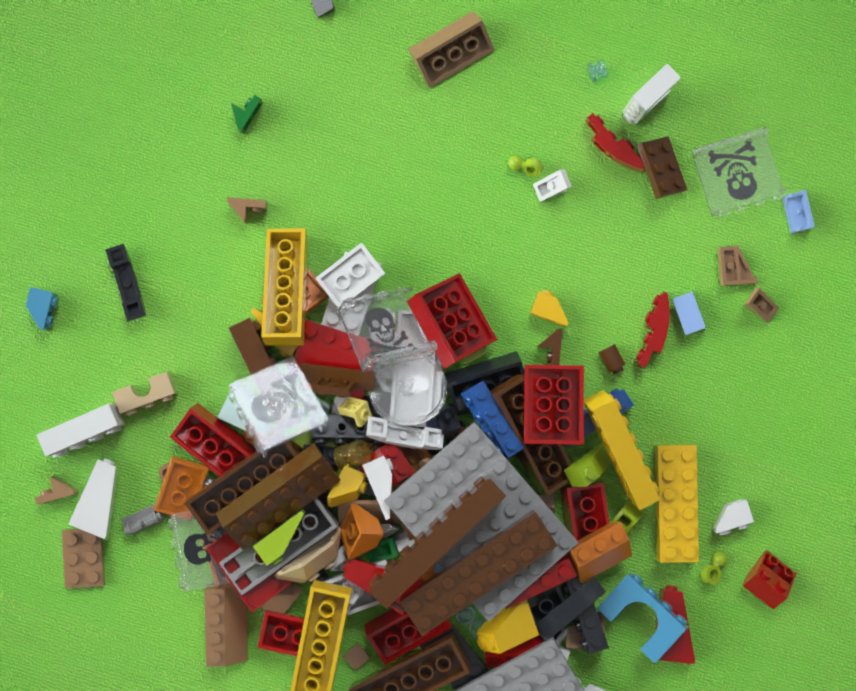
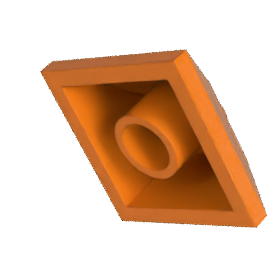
[340,503,383,559]

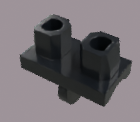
[436,405,461,440]

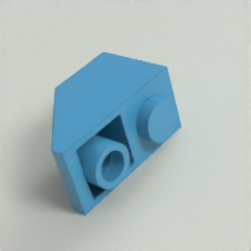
[26,287,59,331]

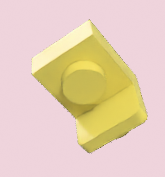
[338,397,372,427]

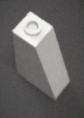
[69,458,118,540]

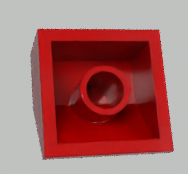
[357,444,414,492]

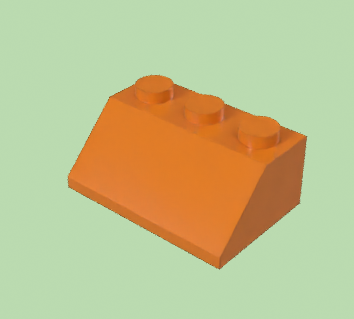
[567,521,632,583]

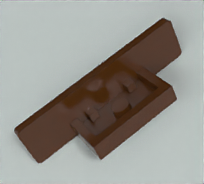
[300,363,375,398]

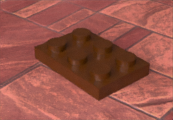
[637,136,687,199]

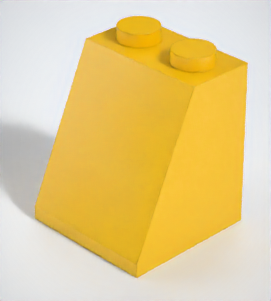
[476,599,539,654]

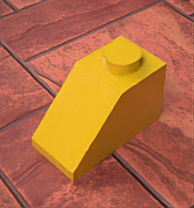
[530,290,568,327]
[327,466,368,507]

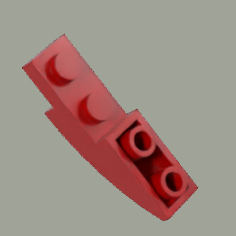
[585,113,645,173]
[635,291,670,368]

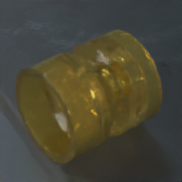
[334,440,371,470]

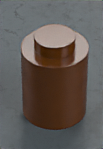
[598,344,626,374]

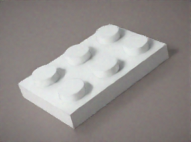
[315,243,385,309]

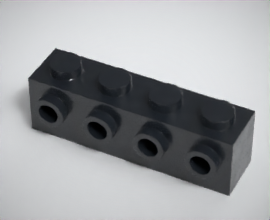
[309,415,389,446]
[561,576,609,655]

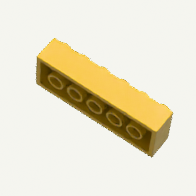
[261,228,308,345]
[584,390,660,510]
[654,445,699,563]
[290,580,353,691]

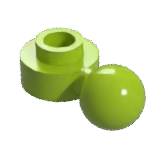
[508,155,543,177]
[701,552,727,585]

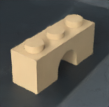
[112,372,178,416]

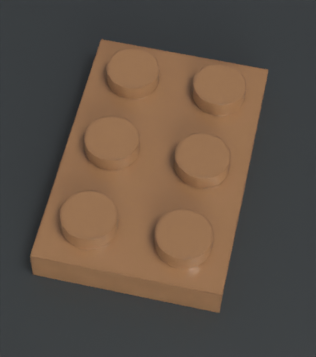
[62,529,105,588]

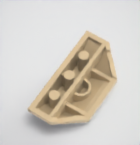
[274,527,341,583]

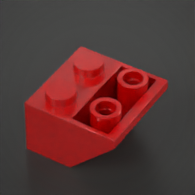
[743,550,797,609]

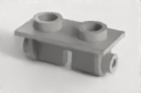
[121,504,165,535]

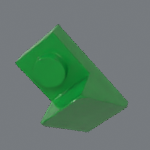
[231,95,263,134]
[367,536,399,562]

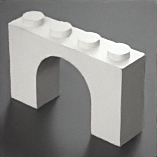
[622,64,681,125]

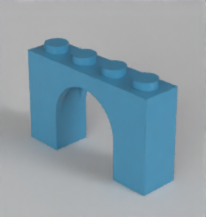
[597,573,689,663]

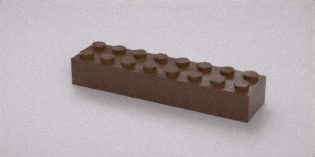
[369,475,506,609]
[399,510,558,636]

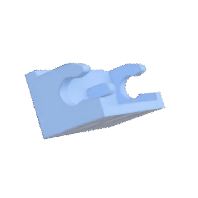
[782,190,815,234]
[672,292,706,335]

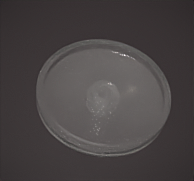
[369,351,447,426]

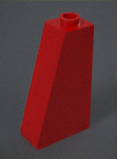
[342,558,424,615]
[656,585,695,664]

